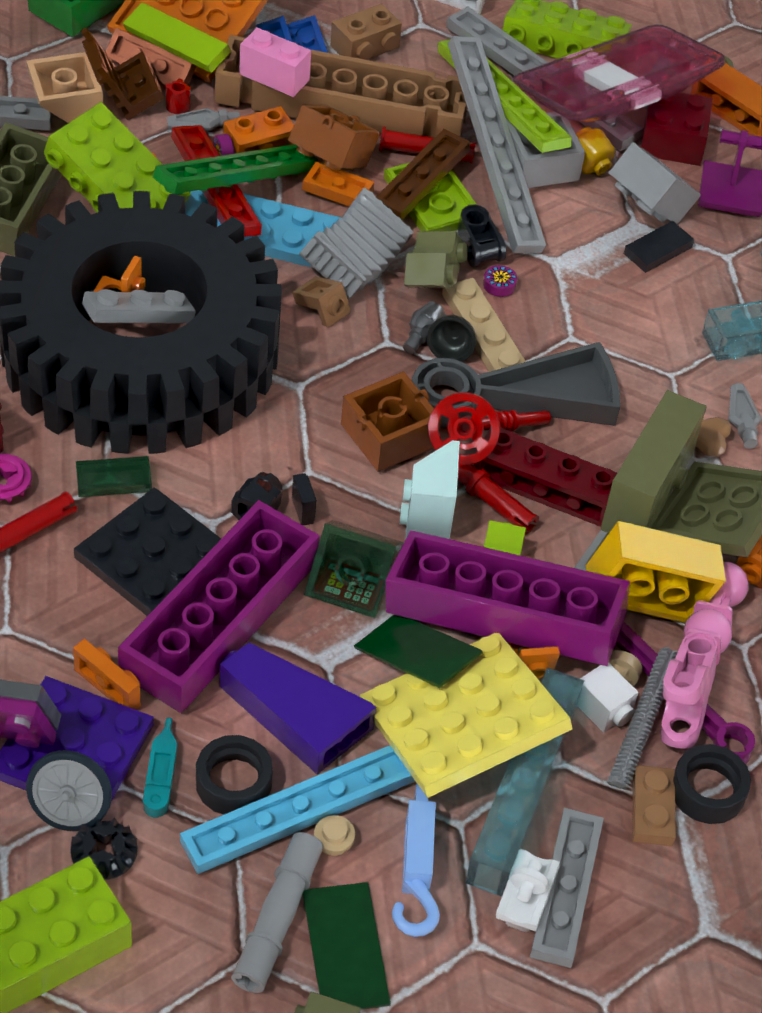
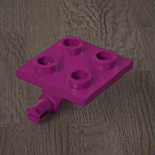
[698,129,762,217]

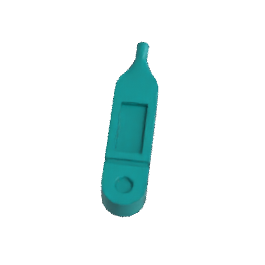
[143,718,177,818]

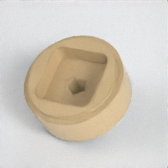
[609,650,642,686]

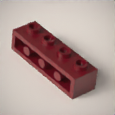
[474,427,617,527]

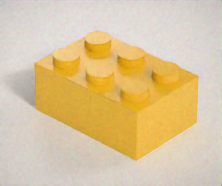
[585,521,726,623]

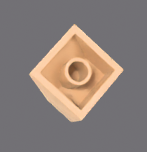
[26,52,103,123]

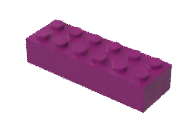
[118,500,320,714]
[386,530,630,666]

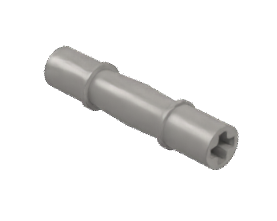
[231,832,323,993]

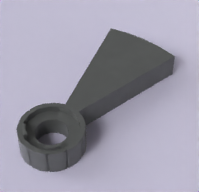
[412,342,620,428]

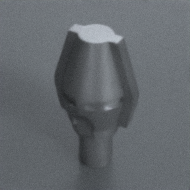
[403,300,446,354]

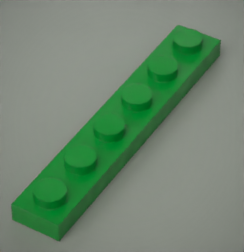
[153,144,318,195]

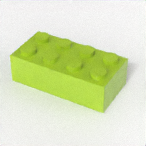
[0,856,132,1013]

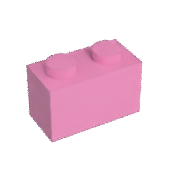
[239,28,311,97]

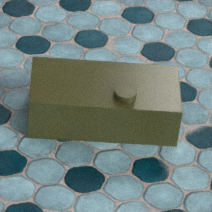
[0,122,62,256]
[600,390,707,533]

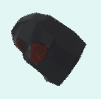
[231,472,283,520]

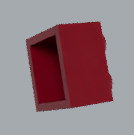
[641,89,713,166]

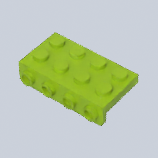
[503,0,632,65]
[44,102,191,213]

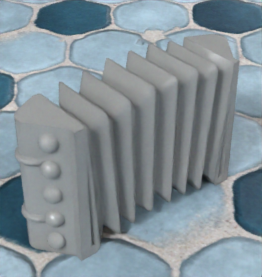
[299,188,414,299]

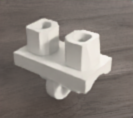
[496,849,560,932]

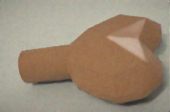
[695,417,732,457]

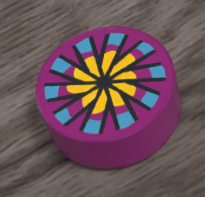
[213,133,235,156]
[483,265,517,297]

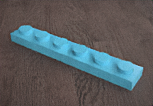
[180,745,415,875]

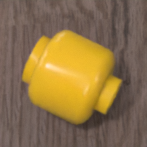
[576,127,616,175]

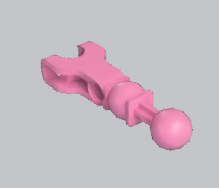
[661,562,749,748]

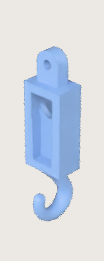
[392,783,440,937]

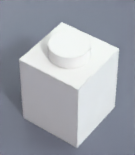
[573,663,639,733]

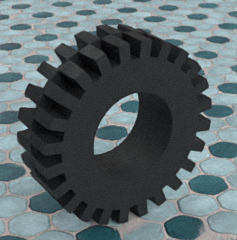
[0,191,282,454]

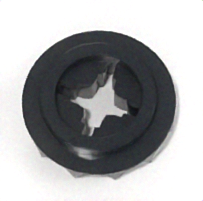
[70,818,137,880]

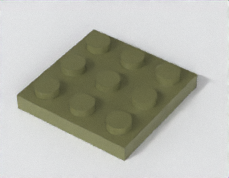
[651,461,762,557]

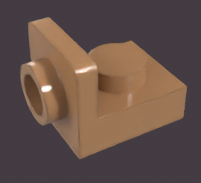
[292,276,351,327]

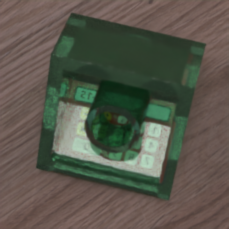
[304,520,404,618]

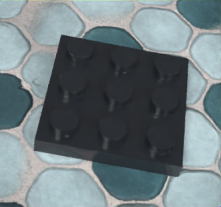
[74,487,221,616]

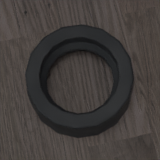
[196,735,273,814]
[673,744,751,824]

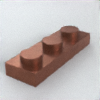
[105,28,197,86]

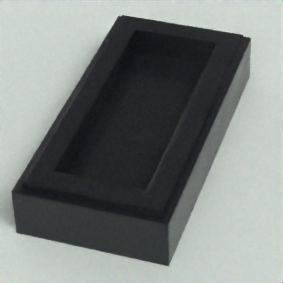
[624,221,695,273]

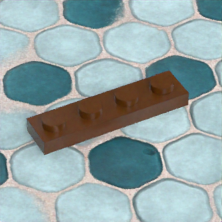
[376,129,471,220]

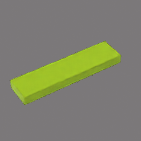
[122,2,231,73]

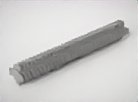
[607,647,678,790]

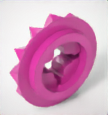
[0,454,31,503]

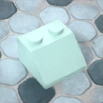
[399,440,460,540]

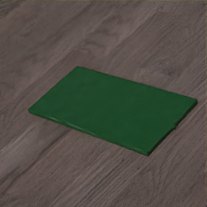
[354,615,483,688]
[303,882,391,1010]

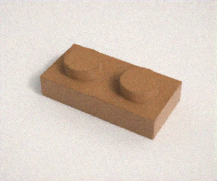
[632,765,676,846]

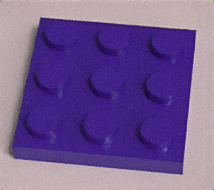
[0,676,154,801]

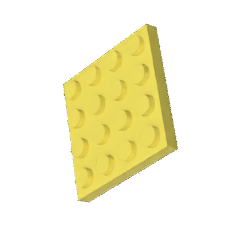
[359,633,572,798]

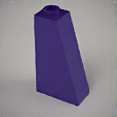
[219,643,376,775]

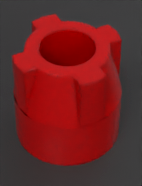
[166,79,191,114]

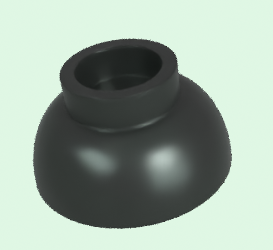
[427,315,476,362]

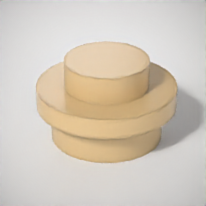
[314,815,355,856]

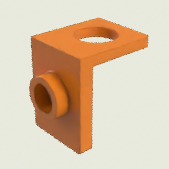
[93,256,145,292]
[507,642,560,679]

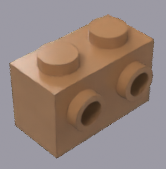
[330,3,402,60]

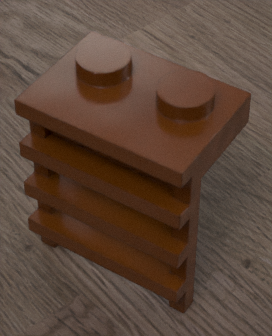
[81,27,165,120]

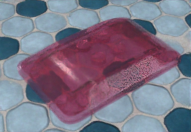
[513,25,725,122]

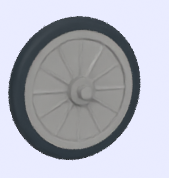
[26,750,112,831]

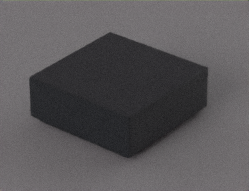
[292,473,317,526]

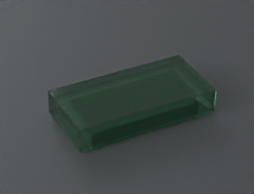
[76,456,152,497]

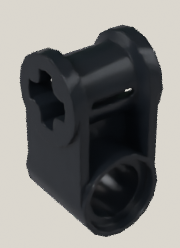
[457,204,506,267]

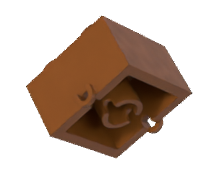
[288,105,381,171]
[341,371,442,472]

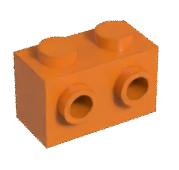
[223,106,294,153]

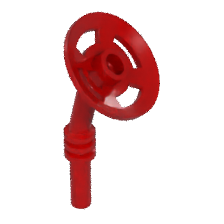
[428,392,551,465]

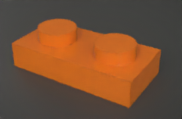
[302,162,375,207]
[73,638,141,710]

